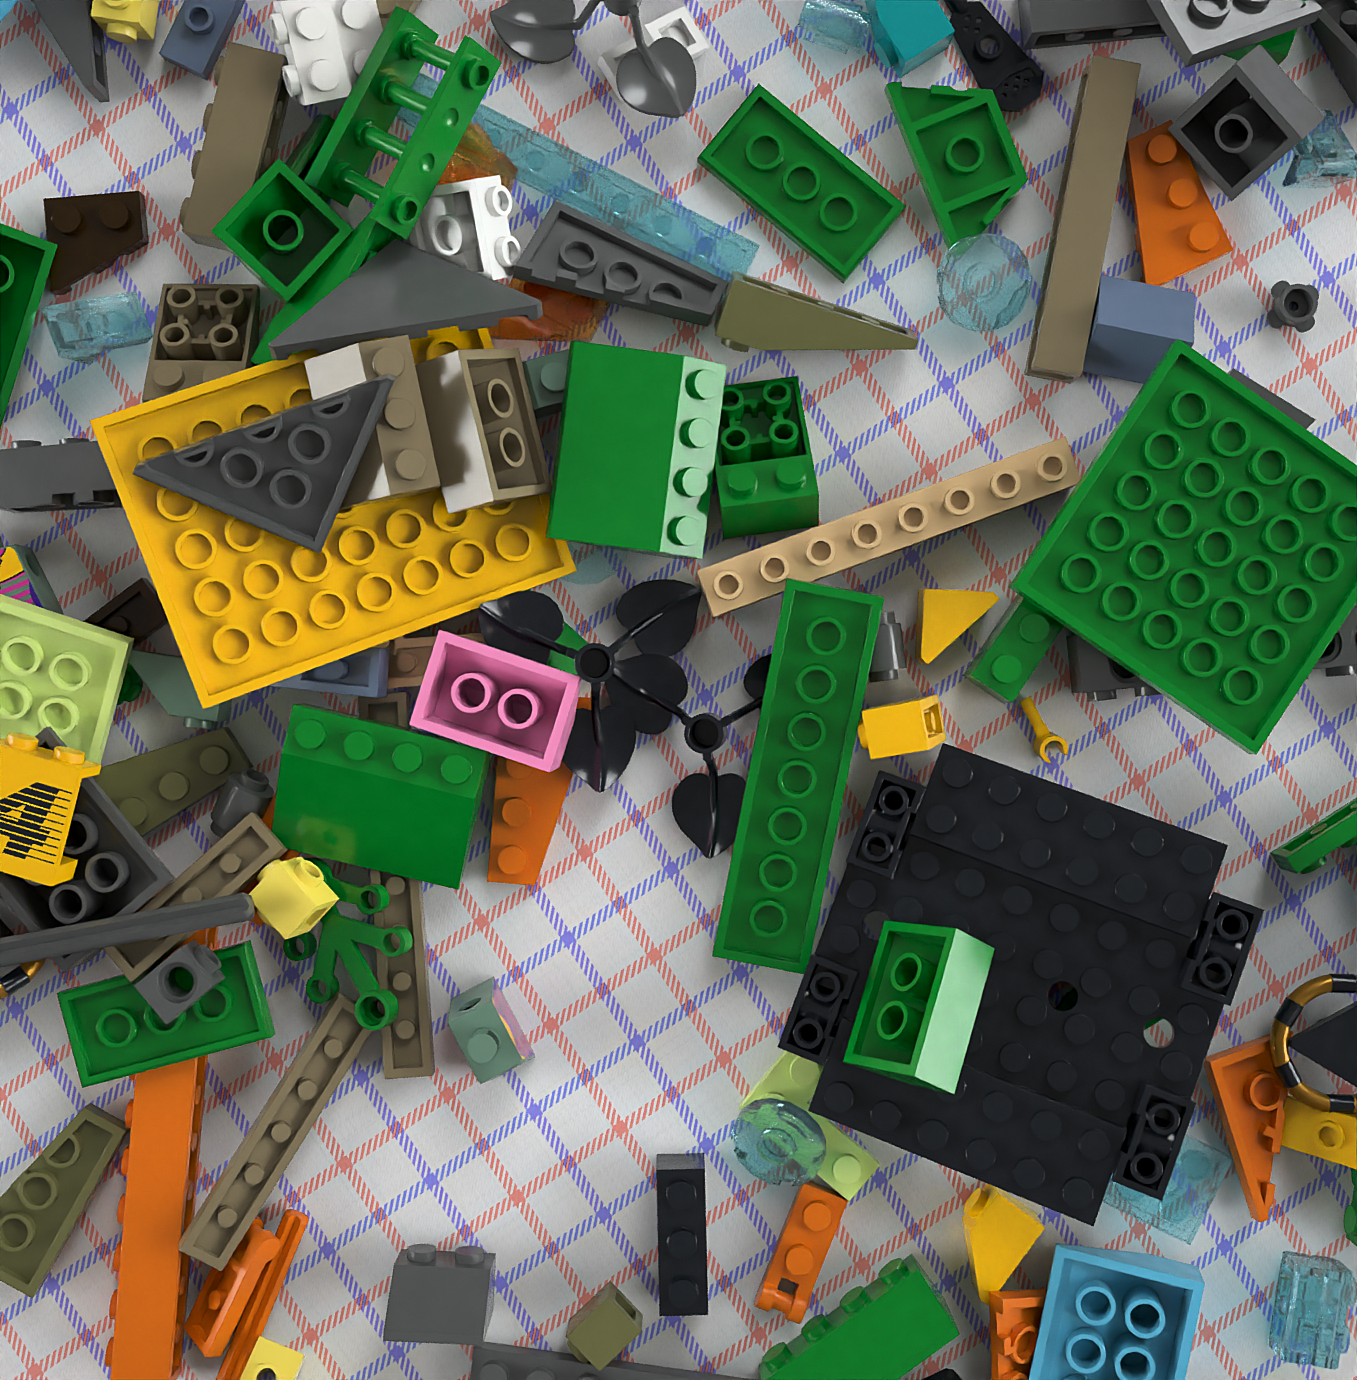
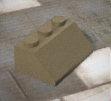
[304,335,441,510]
[415,348,552,514]

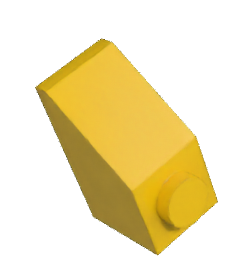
[858,694,947,760]
[962,1184,1045,1306]

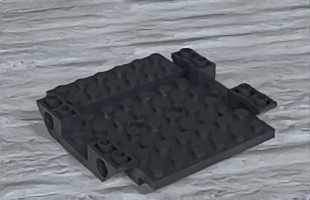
[777,743,1264,1226]

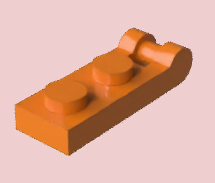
[754,1178,848,1324]
[183,1216,281,1357]

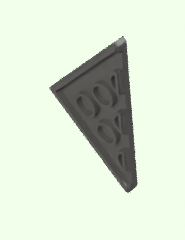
[268,238,543,361]
[133,373,396,553]

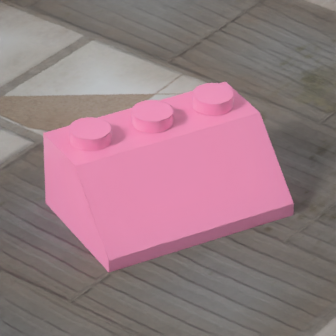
[409,630,581,772]

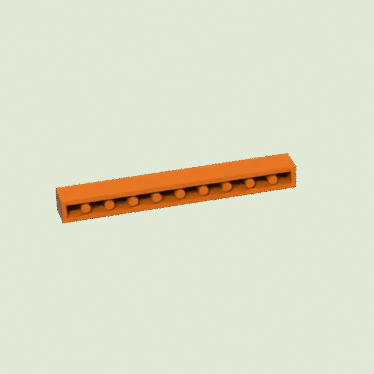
[105,927,218,1380]

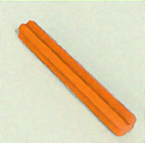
[216,1209,309,1380]

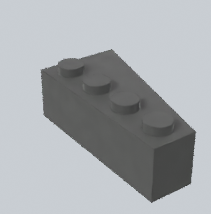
[0,438,124,513]

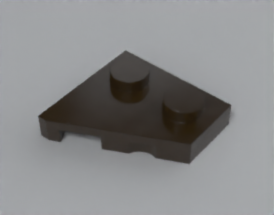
[43,191,149,295]

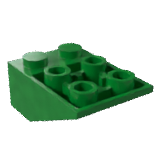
[714,376,819,539]

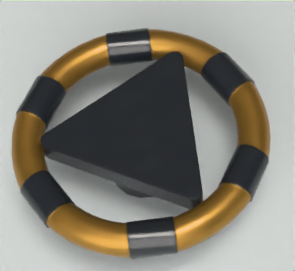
[1270,974,1357,1114]

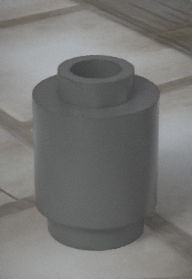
[869,611,907,683]
[210,769,274,838]

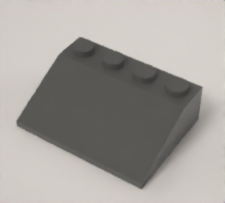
[0,726,175,973]

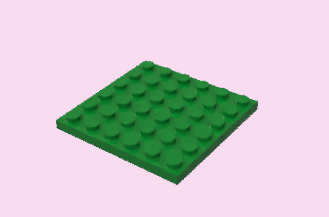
[1009,339,1357,755]

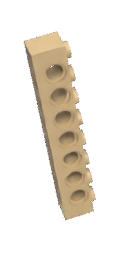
[696,436,1081,619]

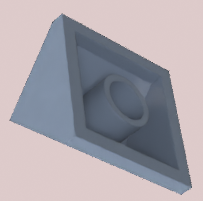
[1082,275,1195,384]

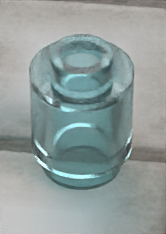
[797,0,872,54]

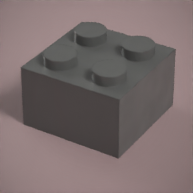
[1168,44,1325,201]

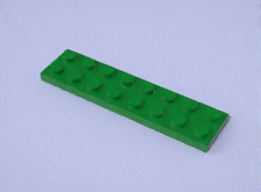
[712,578,884,974]

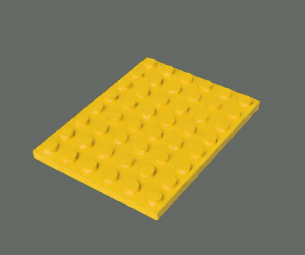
[89,326,577,709]

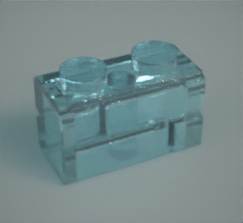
[1268,1250,1357,1370]

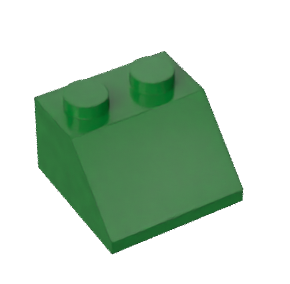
[211,158,354,304]

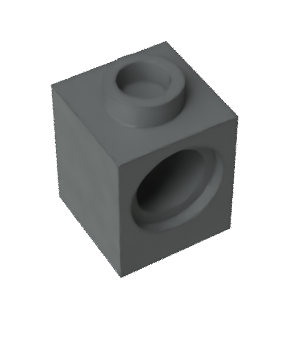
[134,940,226,1025]

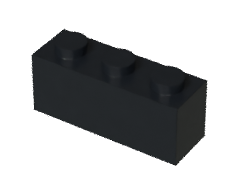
[656,1153,708,1316]

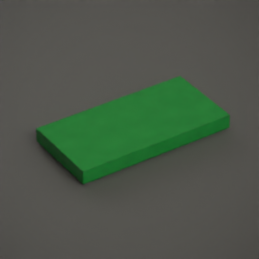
[697,83,906,284]
[57,940,276,1088]

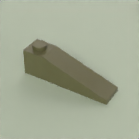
[714,270,919,352]

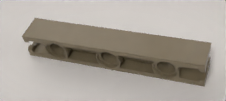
[1024,55,1141,384]

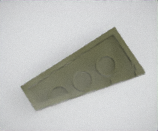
[0,1103,130,1298]

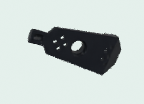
[944,0,1044,112]

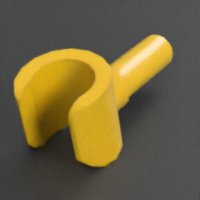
[1020,697,1068,763]

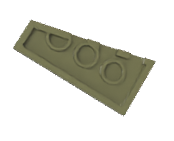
[92,727,254,837]

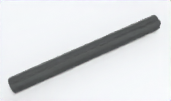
[0,893,255,967]

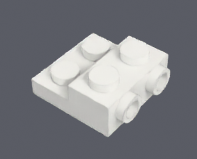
[269,0,383,106]
[409,175,521,280]

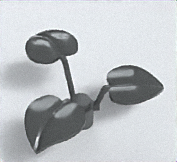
[490,0,696,118]

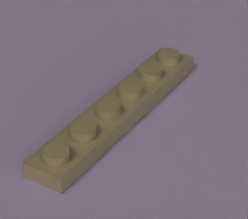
[178,991,372,1271]

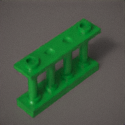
[304,6,502,240]

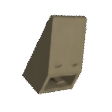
[142,284,260,403]

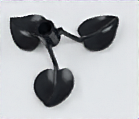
[478,579,702,793]
[605,653,771,859]

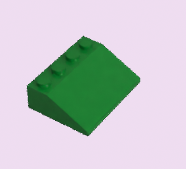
[546,341,727,559]
[272,703,492,890]

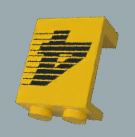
[0,733,102,887]

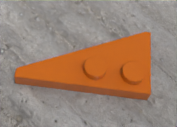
[1203,1031,1294,1223]

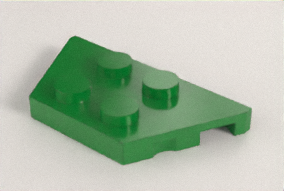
[884,82,1028,262]

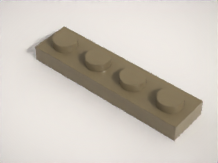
[103,812,288,983]

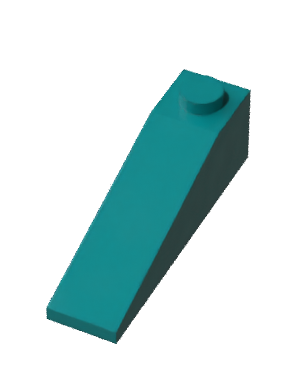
[865,0,955,78]

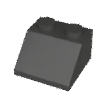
[383,1244,496,1346]

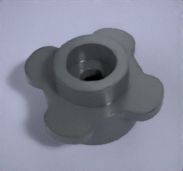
[1266,281,1319,333]

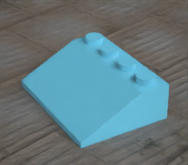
[1028,1243,1205,1380]

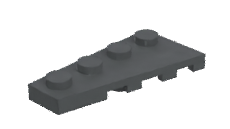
[513,200,728,327]

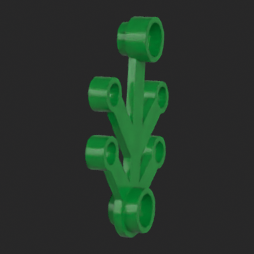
[283,857,413,1031]

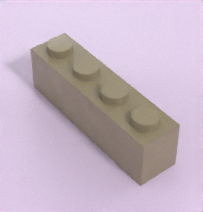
[180,41,290,252]

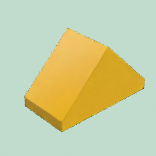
[915,588,1000,665]

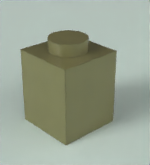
[566,1281,643,1372]

